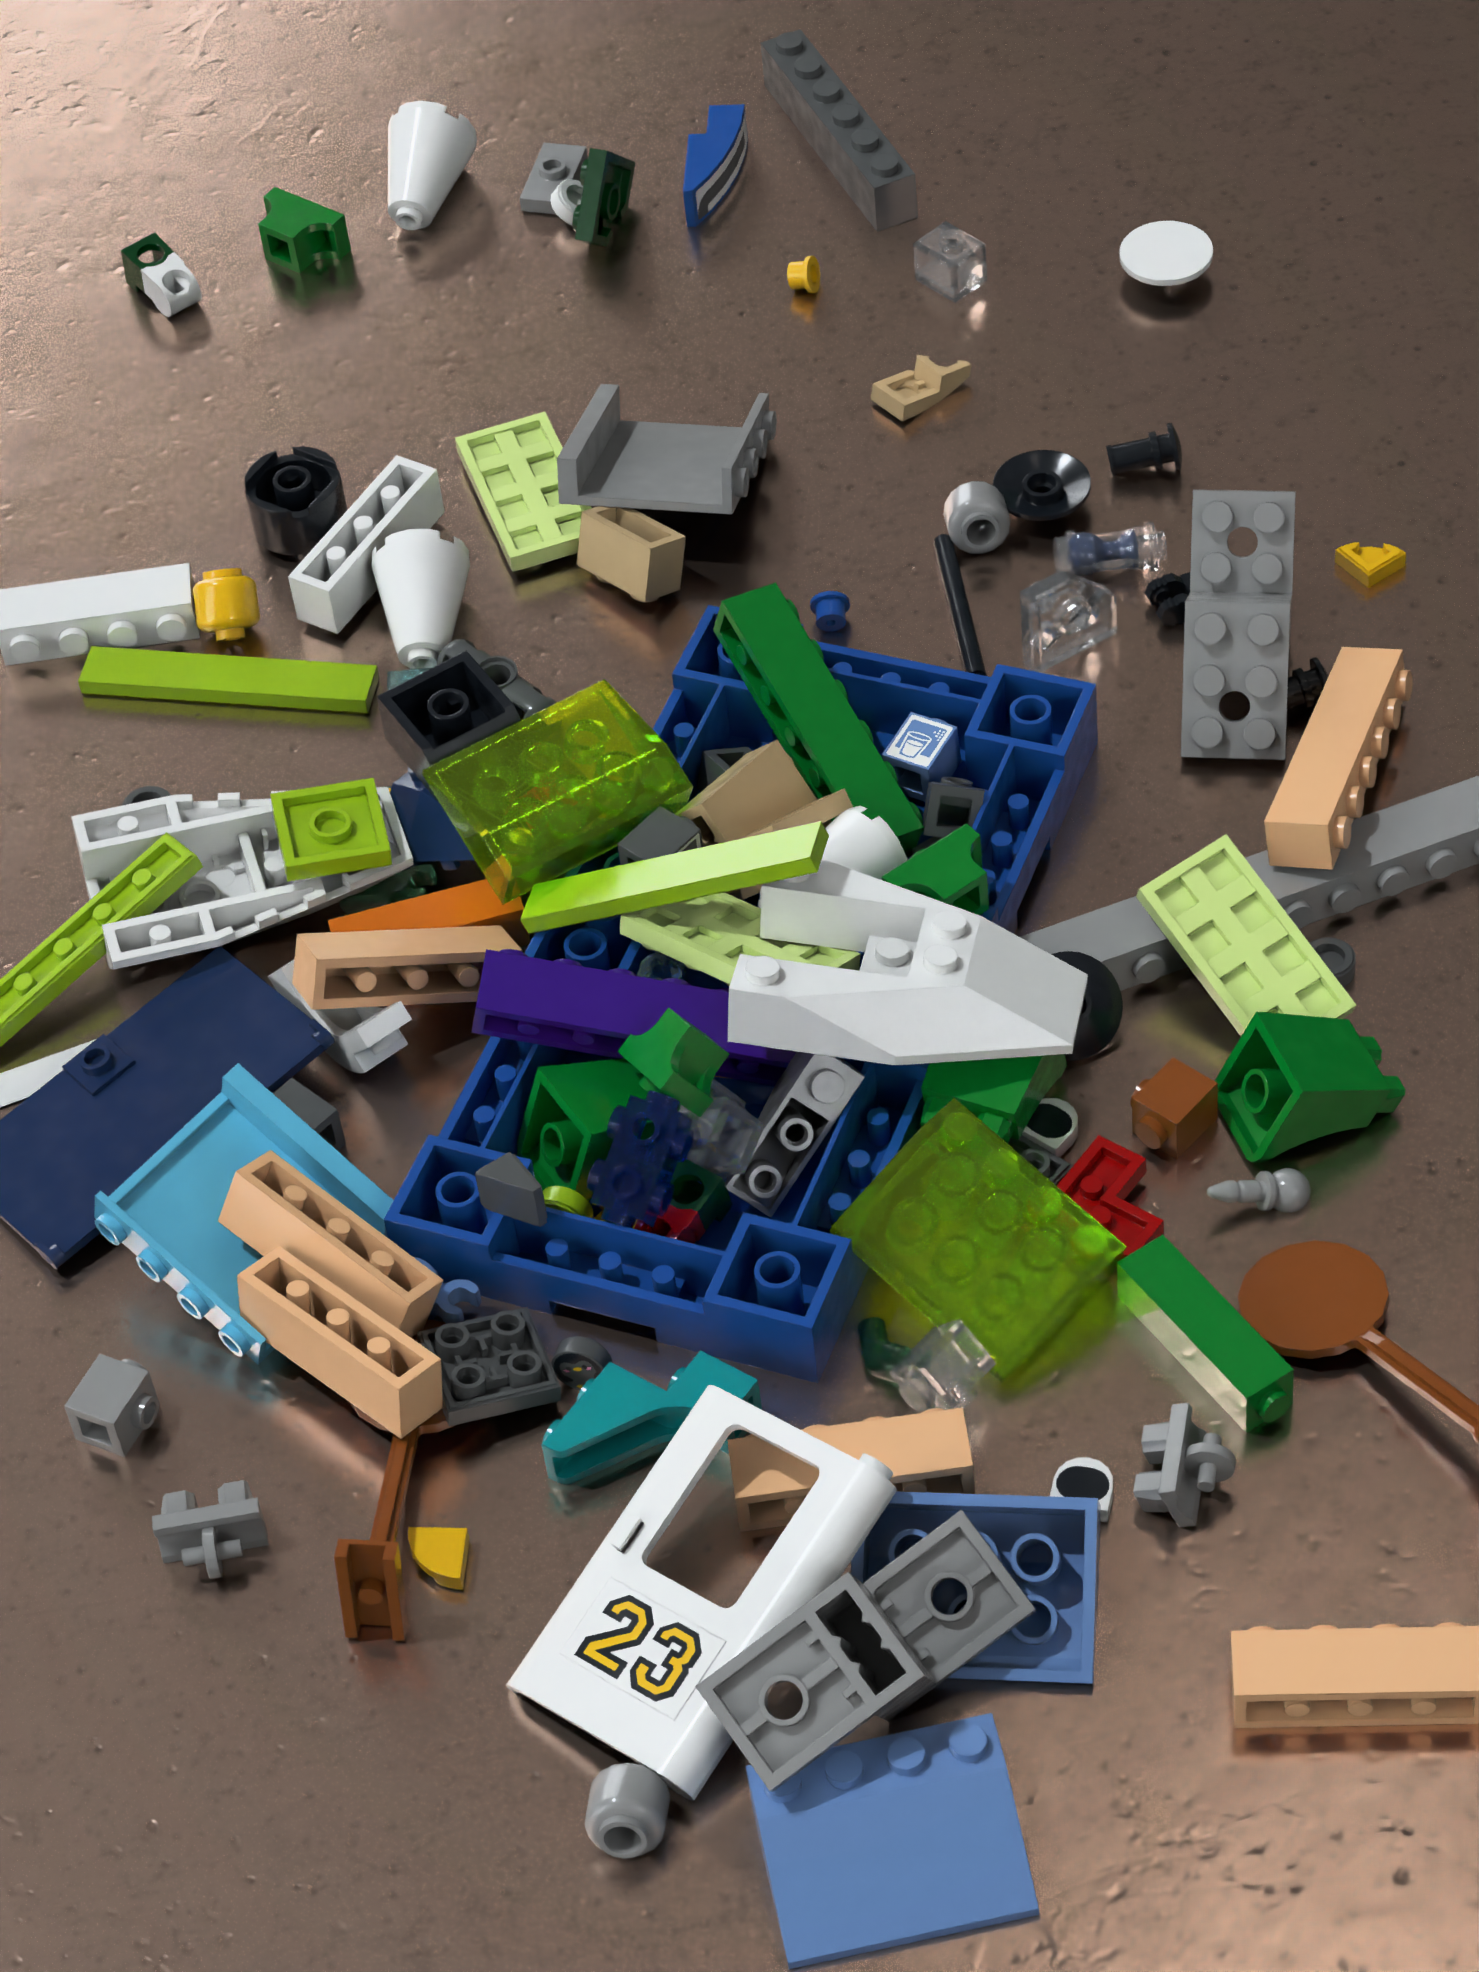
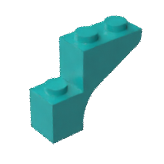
[541,1350,762,1485]

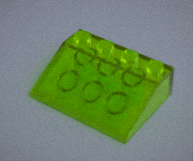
[422,679,693,905]
[830,1098,1127,1383]

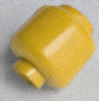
[192,568,260,642]

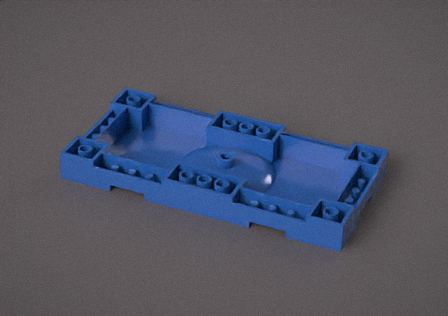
[384,605,1098,1383]

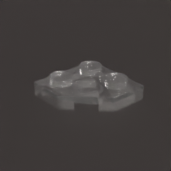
[1020,570,1117,673]

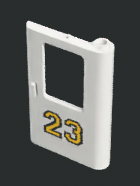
[506,1385,897,1801]

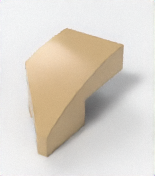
[871,355,971,422]

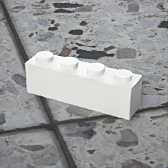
[288,455,445,634]
[0,563,200,666]

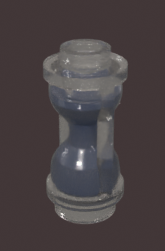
[1053,522,1167,581]

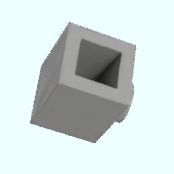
[64,1354,160,1457]

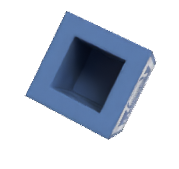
[882,712,962,802]

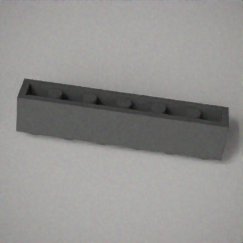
[760,29,918,232]

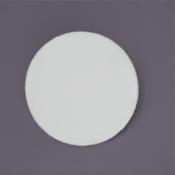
[1120,221,1213,286]

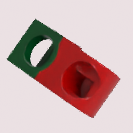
[634,1157,733,1244]

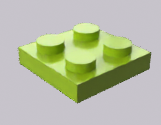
[270,778,392,882]

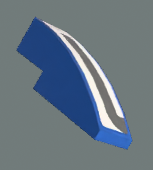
[683,104,748,227]

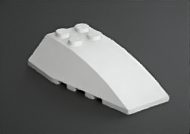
[71,787,413,970]

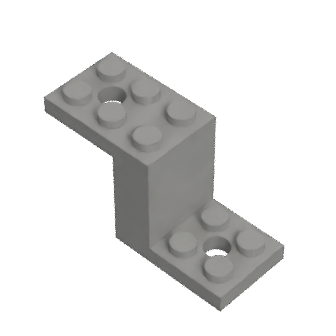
[1181,489,1296,760]
[695,1509,1037,1792]

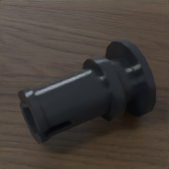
[1106,423,1182,476]
[1287,657,1329,710]

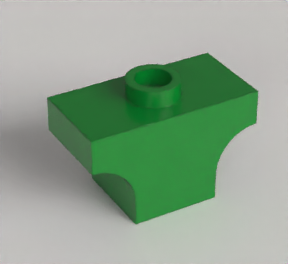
[258,187,351,273]
[881,823,989,915]
[617,1007,730,1118]

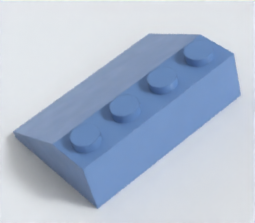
[851,1491,1101,1684]
[746,1713,1039,1969]

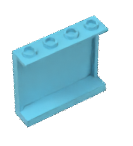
[94,1063,394,1365]

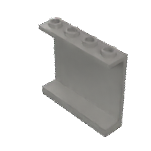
[557,384,777,514]

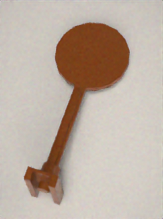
[1237,1240,1479,1444]
[334,1319,455,1641]

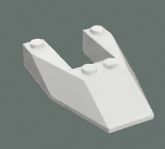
[727,860,1088,1065]

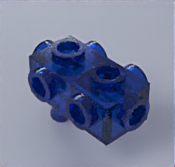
[587,1090,694,1228]

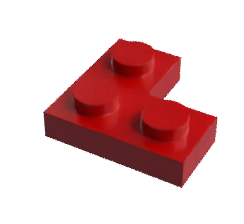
[1037,1135,1164,1264]

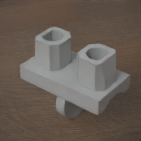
[1133,1403,1236,1527]
[152,1480,269,1579]

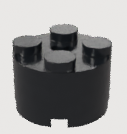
[245,446,348,560]

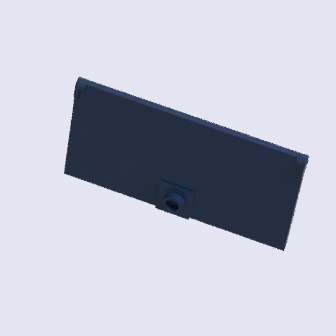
[0,946,335,1269]

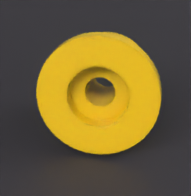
[787,256,820,293]

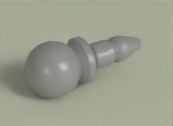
[1207,1168,1311,1213]

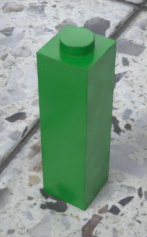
[1117,1234,1294,1433]

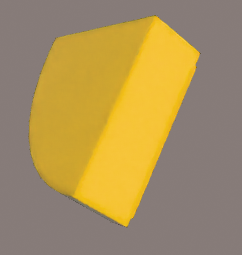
[1335,542,1406,588]
[408,1527,470,1590]

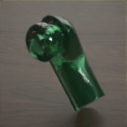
[857,1317,926,1383]

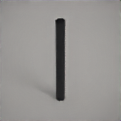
[933,534,987,676]

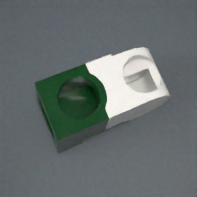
[120,232,202,317]

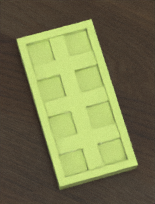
[455,411,592,572]
[1136,834,1356,1036]
[620,892,861,986]

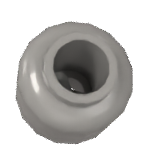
[943,481,1011,554]
[584,1763,670,1859]

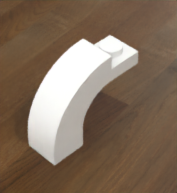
[267,960,412,1073]

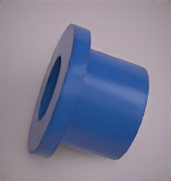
[810,591,850,631]

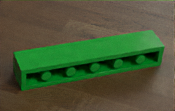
[713,582,924,857]

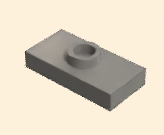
[519,142,588,214]

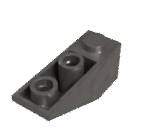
[725,1052,865,1217]

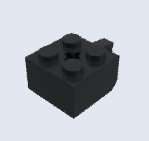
[377,650,527,801]

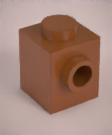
[1130,1057,1218,1160]

